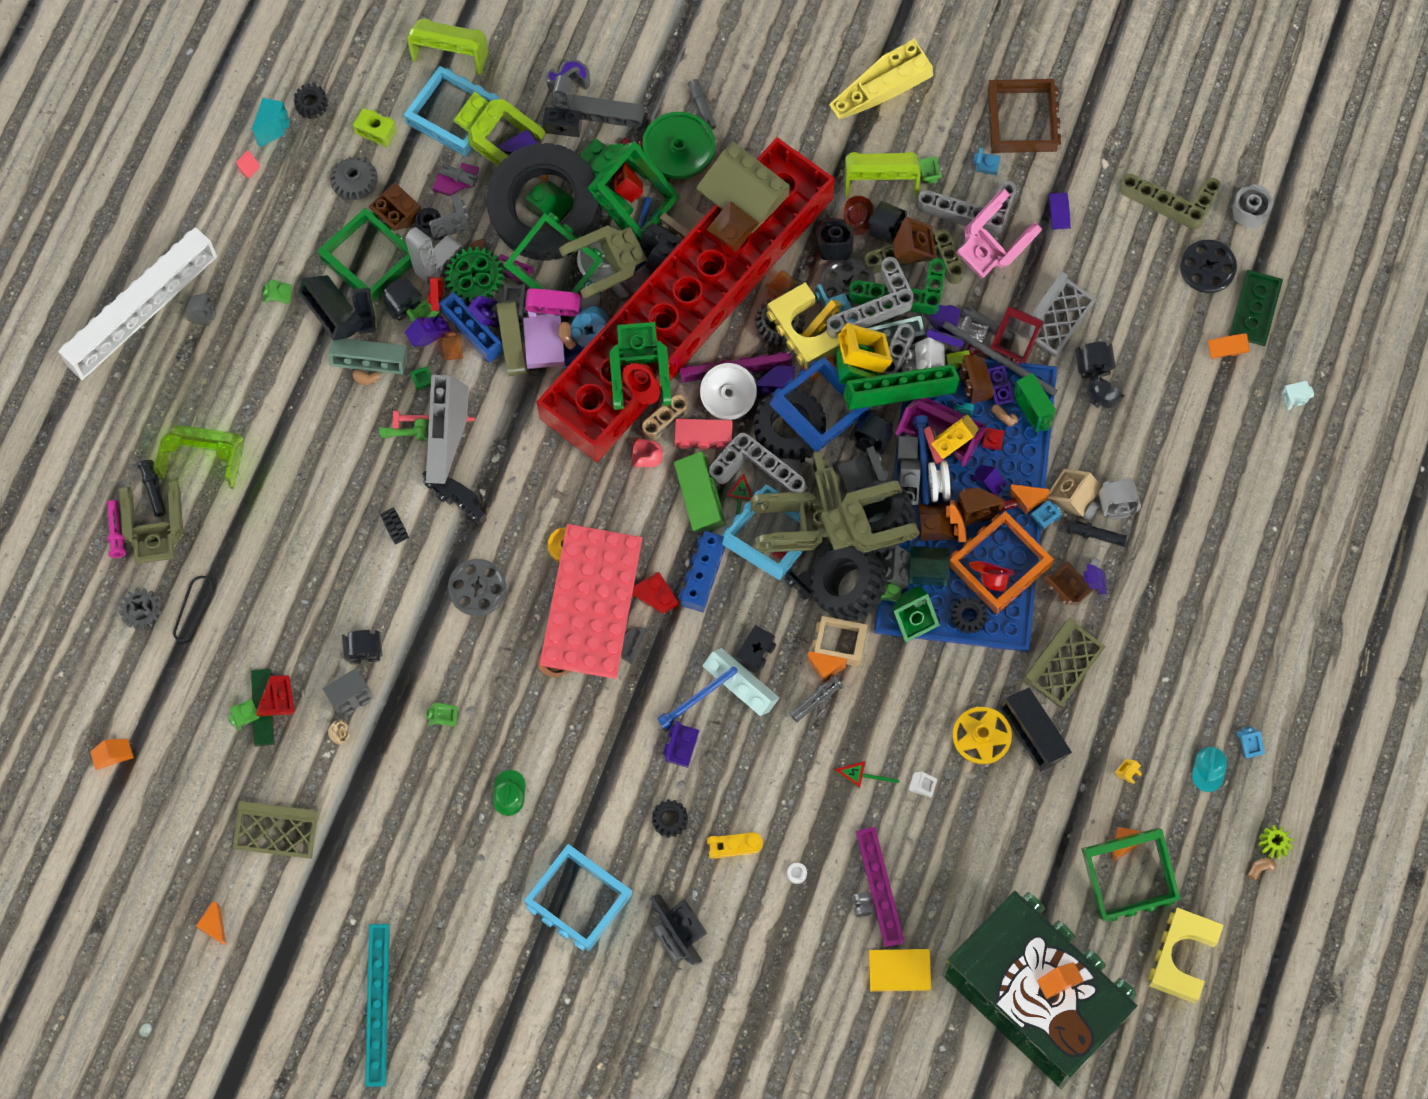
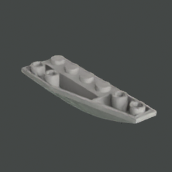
[426,375,469,484]

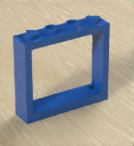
[770,357,870,452]

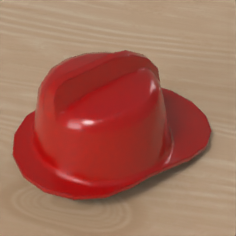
[622,363,660,405]
[969,561,1014,591]

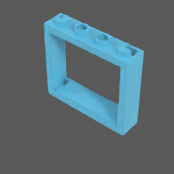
[404,66,499,157]
[722,484,803,581]
[524,844,633,952]

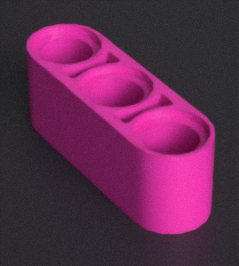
[525,289,581,316]

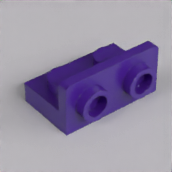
[467,295,500,328]
[663,721,700,768]

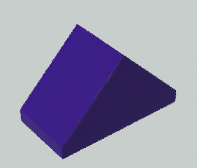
[969,464,1007,495]

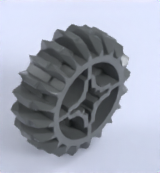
[755,296,805,346]

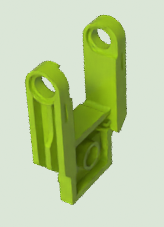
[453,91,546,167]

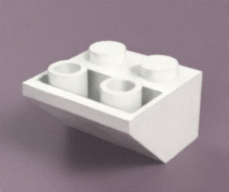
[901,337,945,372]

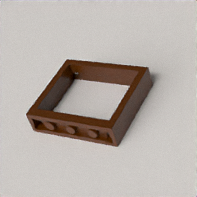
[988,79,1061,153]

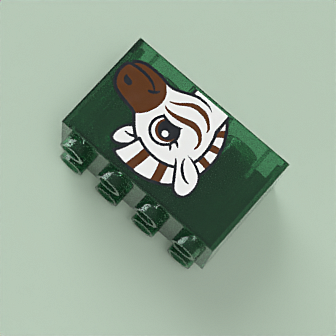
[942,890,1138,1090]

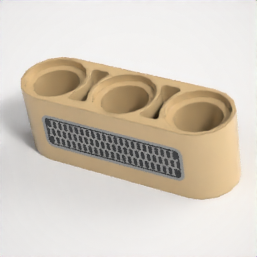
[642,395,688,441]

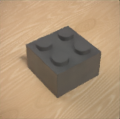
[322,668,373,718]

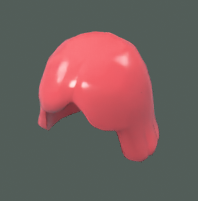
[632,438,663,468]

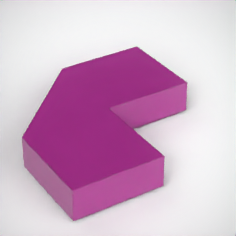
[432,163,479,196]

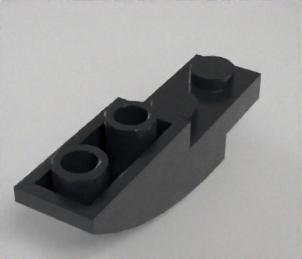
[422,471,487,525]

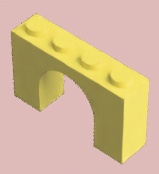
[766,282,840,370]
[1148,908,1223,1004]

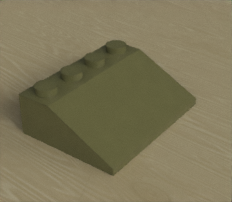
[696,142,789,233]

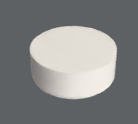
[787,863,807,884]

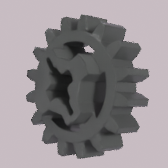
[119,588,162,630]

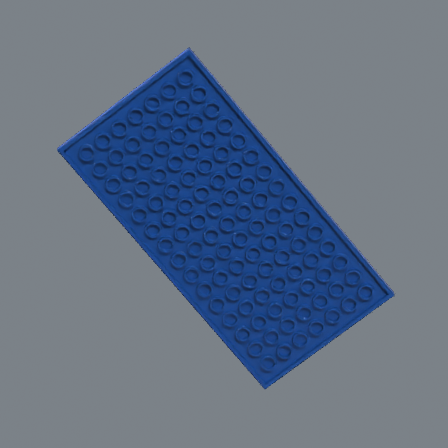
[874,354,1057,652]

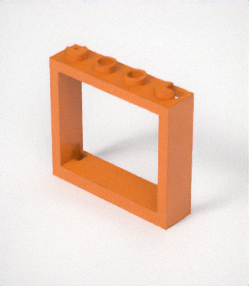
[948,511,1054,615]

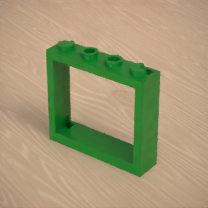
[587,141,680,242]
[317,208,412,302]
[503,212,604,293]
[1081,828,1181,922]

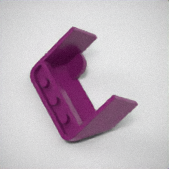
[895,398,987,466]

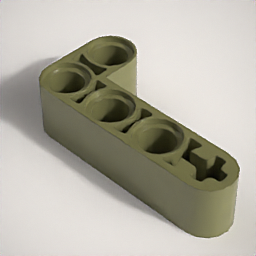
[497,301,526,377]

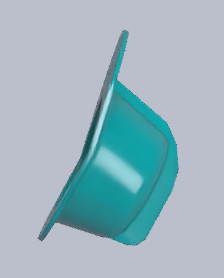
[1192,747,1227,792]

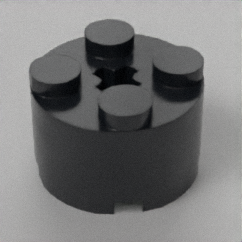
[868,201,907,244]
[817,218,854,261]
[379,277,422,321]
[1075,342,1116,378]
[849,411,893,455]
[342,630,383,665]

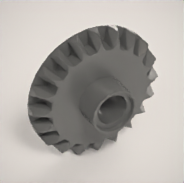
[330,156,378,200]

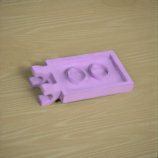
[523,311,565,369]

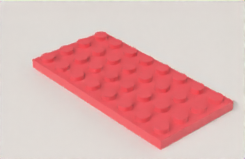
[540,524,643,679]

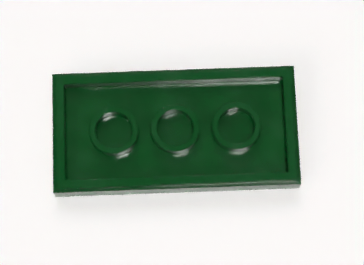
[1229,269,1283,347]

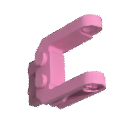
[956,188,1042,279]

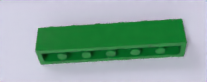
[843,364,960,410]

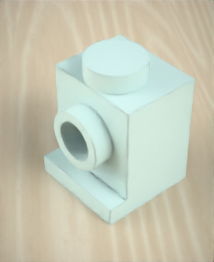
[1282,381,1314,410]

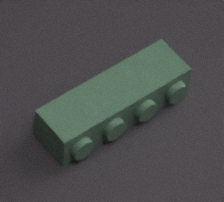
[328,339,408,375]

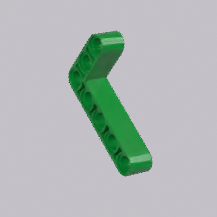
[849,258,946,315]

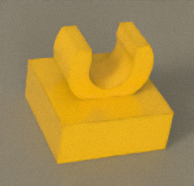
[1114,759,1142,784]

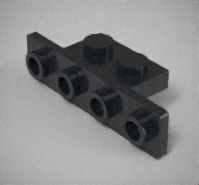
[650,895,707,965]

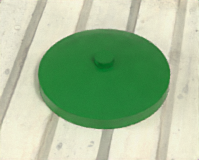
[643,112,715,179]

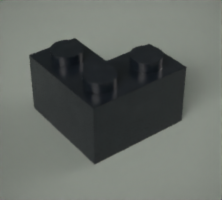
[640,223,682,272]

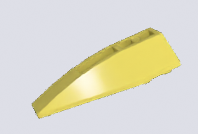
[829,39,933,120]

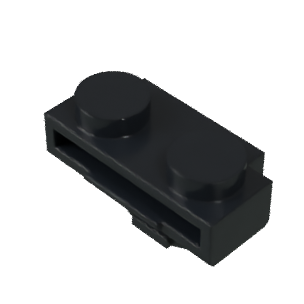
[784,568,813,601]

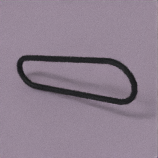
[173,576,214,642]

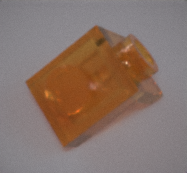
[765,270,797,298]
[442,332,463,361]

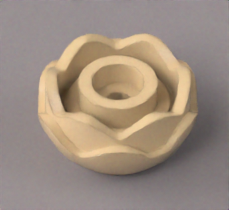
[328,720,349,745]

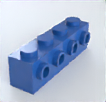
[439,292,503,363]
[679,531,726,613]

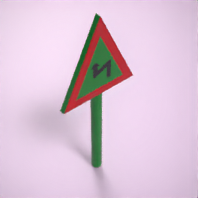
[726,474,752,517]
[834,761,900,788]

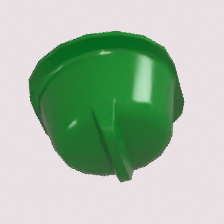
[493,770,526,816]

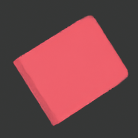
[236,150,260,178]

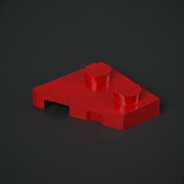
[428,277,443,311]
[632,572,679,614]
[256,675,295,716]

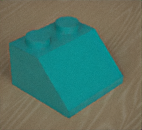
[252,97,290,147]

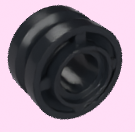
[415,207,441,237]

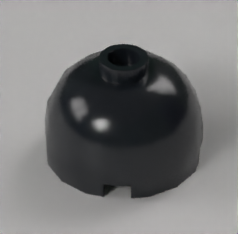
[1087,373,1125,408]

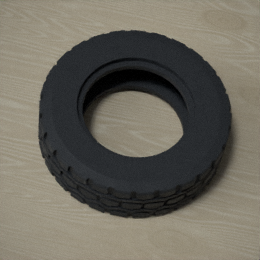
[486,143,603,261]

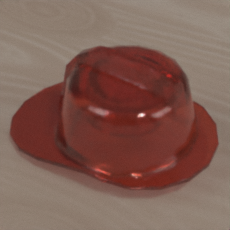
[843,196,874,236]

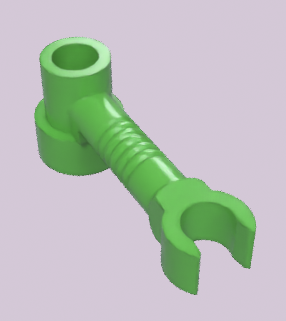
[379,419,429,441]

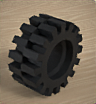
[294,83,328,119]
[380,507,409,545]
[951,596,987,634]
[652,799,688,838]

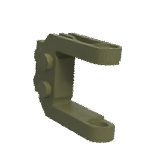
[559,226,647,299]
[813,451,842,547]
[120,479,184,564]
[821,481,920,553]
[750,492,829,552]

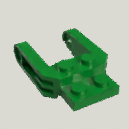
[579,138,652,215]
[610,322,672,410]

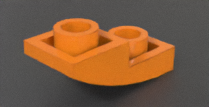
[1208,334,1250,360]
[946,500,966,542]

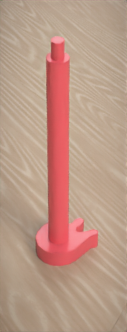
[393,411,475,429]

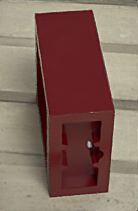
[990,306,1045,365]

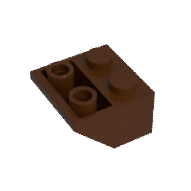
[369,183,421,231]
[959,355,994,404]

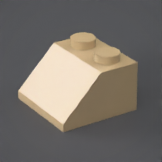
[1046,469,1102,516]

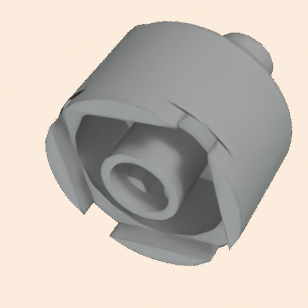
[1232,184,1273,228]
[1098,478,1141,519]

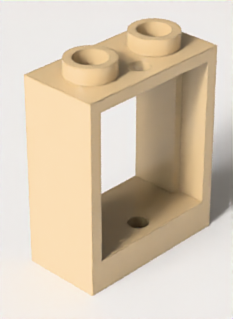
[811,616,868,667]

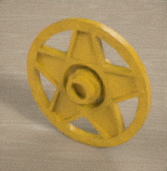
[953,707,1012,765]

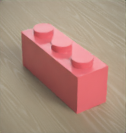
[675,419,733,450]

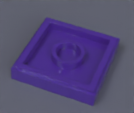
[925,327,964,348]

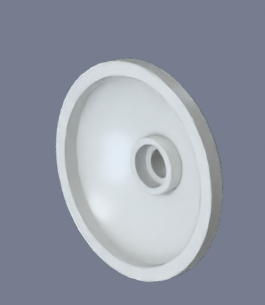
[700,363,757,420]

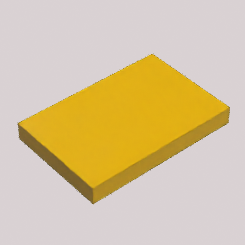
[869,949,931,992]

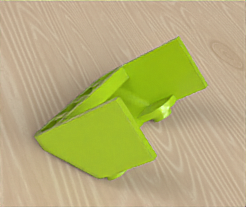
[407,18,489,75]
[845,151,921,197]

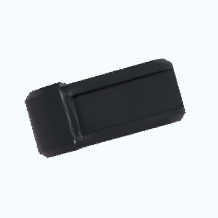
[352,288,377,334]

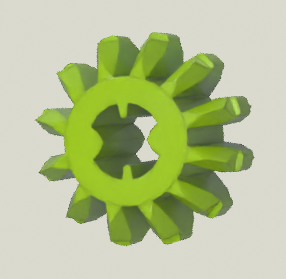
[1259,825,1293,859]

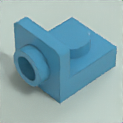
[973,148,1001,176]
[1031,500,1061,530]
[1236,726,1265,758]

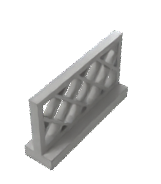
[1018,272,1097,357]

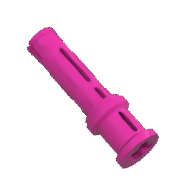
[107,500,126,558]

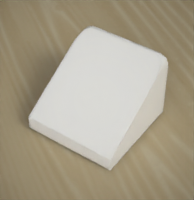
[909,771,937,797]

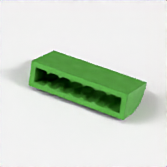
[674,451,727,532]

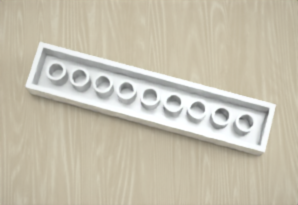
[58,227,217,380]

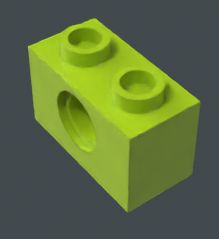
[353,108,397,148]

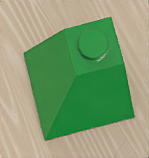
[525,181,574,224]
[892,586,940,643]

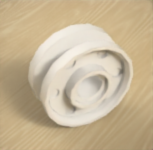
[928,461,950,502]

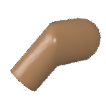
[558,322,576,350]
[352,369,381,386]
[991,404,1018,427]
[1247,857,1276,881]

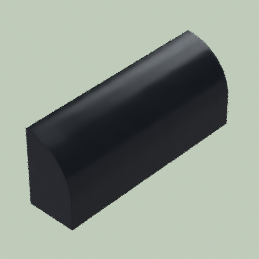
[298,275,364,340]
[998,687,1072,772]

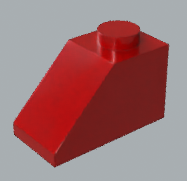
[613,162,643,203]

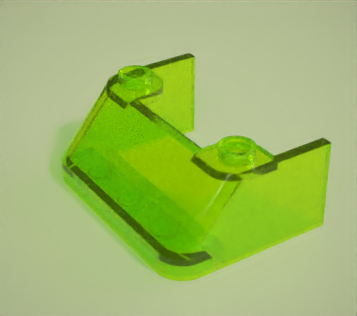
[154,425,244,489]

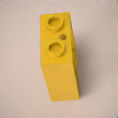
[837,323,892,373]
[932,414,979,459]

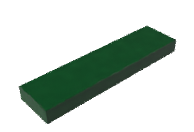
[251,669,275,747]

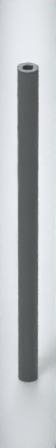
[943,321,1058,396]

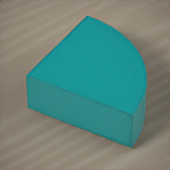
[954,403,974,418]

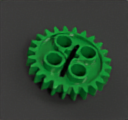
[445,246,505,303]

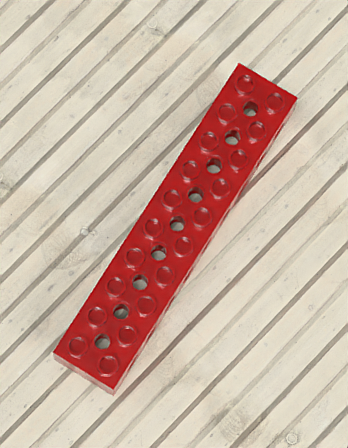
[536,137,835,463]

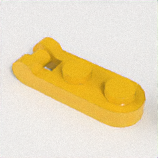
[707,832,763,859]

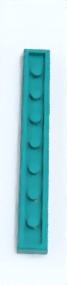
[365,924,390,1087]

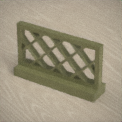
[1022,617,1106,707]
[233,801,320,859]

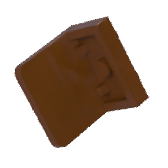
[1044,561,1095,605]

